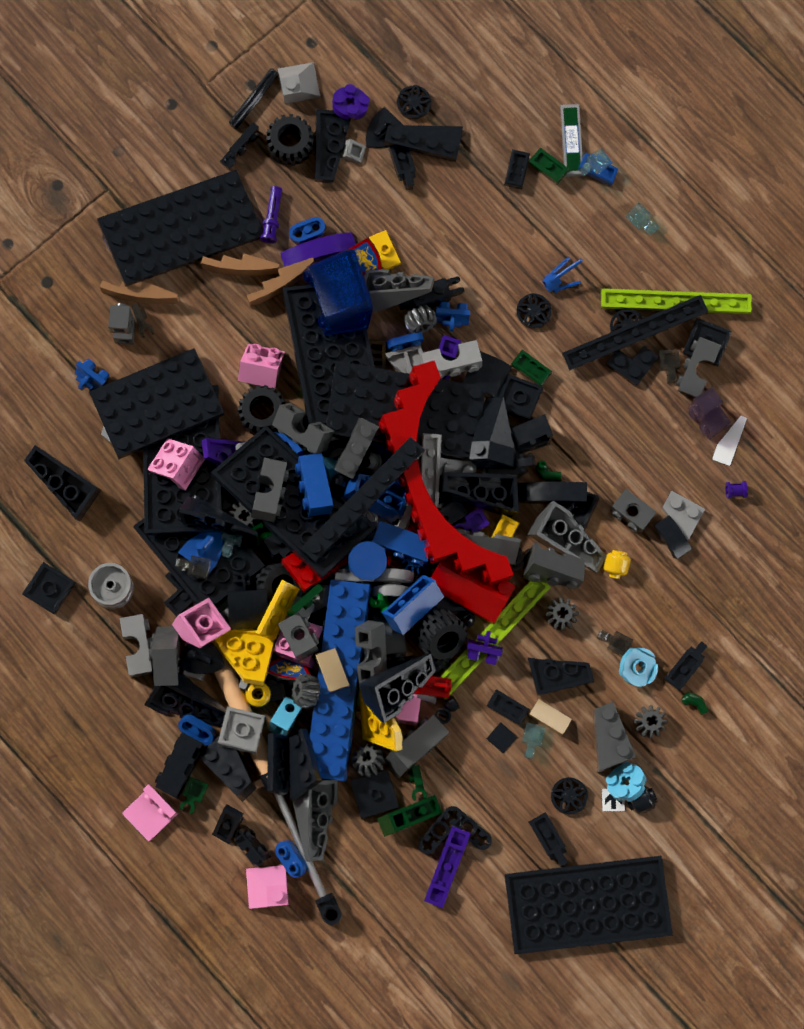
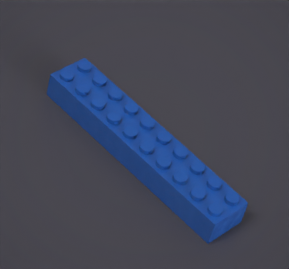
[310,580,372,781]

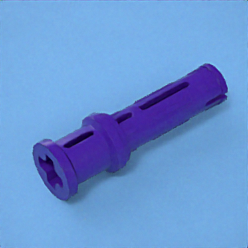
[260,186,283,244]

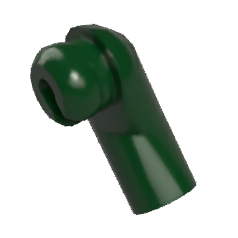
[536,461,561,481]
[682,692,709,715]

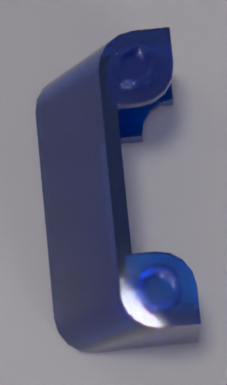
[303,249,373,335]

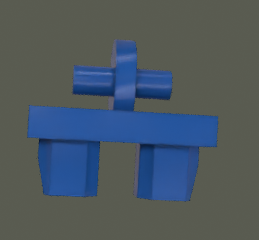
[436,301,470,332]
[74,359,110,391]

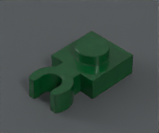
[180,777,209,814]

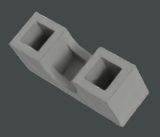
[421,340,482,379]
[120,614,154,678]

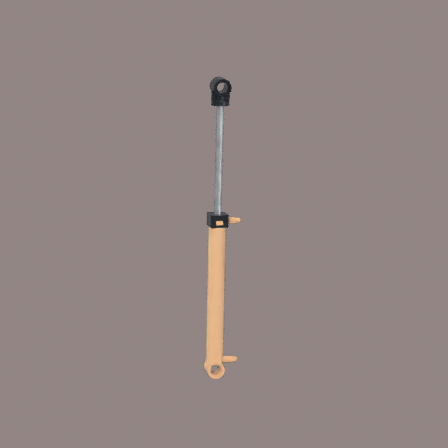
[185,640,342,925]

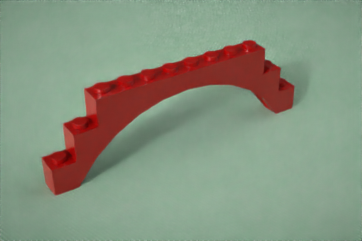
[379,360,514,586]

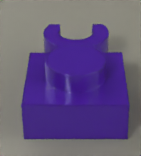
[454,509,490,534]

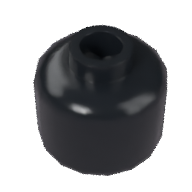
[627,785,658,814]

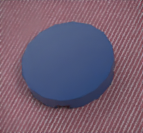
[348,541,387,580]

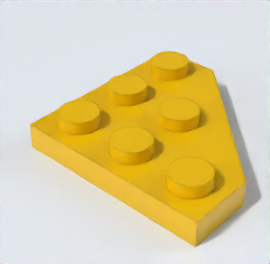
[215,629,277,686]
[358,683,403,751]

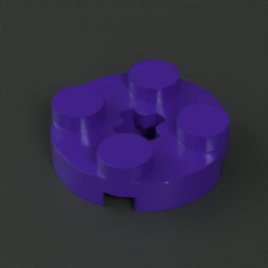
[332,84,370,120]

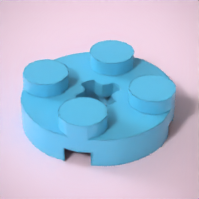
[619,648,658,687]
[606,762,646,802]

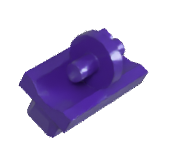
[467,631,503,665]

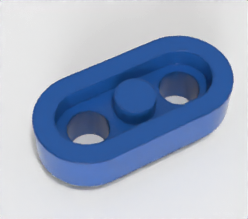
[289,217,325,244]
[386,332,424,352]
[178,715,216,745]
[275,840,307,878]

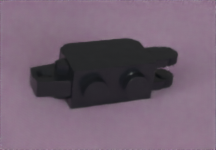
[398,276,465,311]

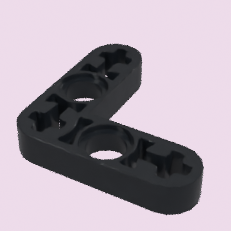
[418,806,492,855]

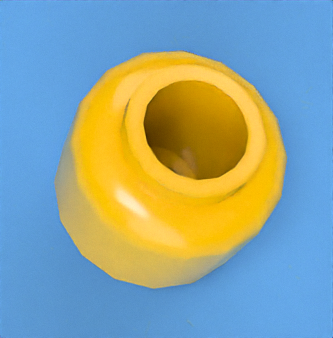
[604,550,631,579]
[245,683,271,707]

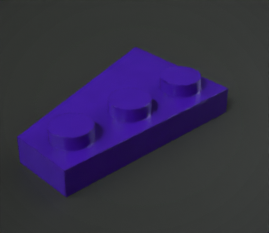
[202,438,245,466]

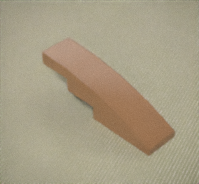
[201,254,280,276]
[247,258,315,308]
[100,280,179,304]

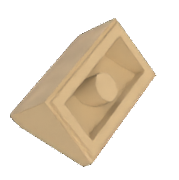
[315,648,349,692]
[529,699,572,736]

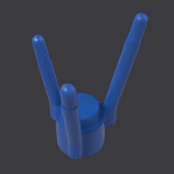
[542,257,583,294]

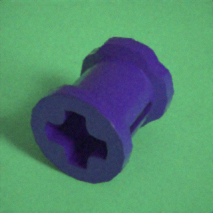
[725,481,748,499]

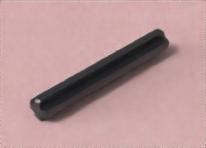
[229,68,278,129]

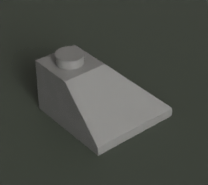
[278,62,321,104]

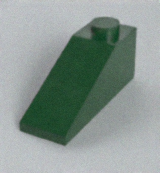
[377,795,443,837]

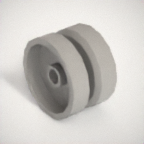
[88,563,134,609]
[371,568,414,601]

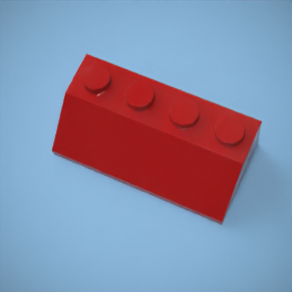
[431,557,515,624]

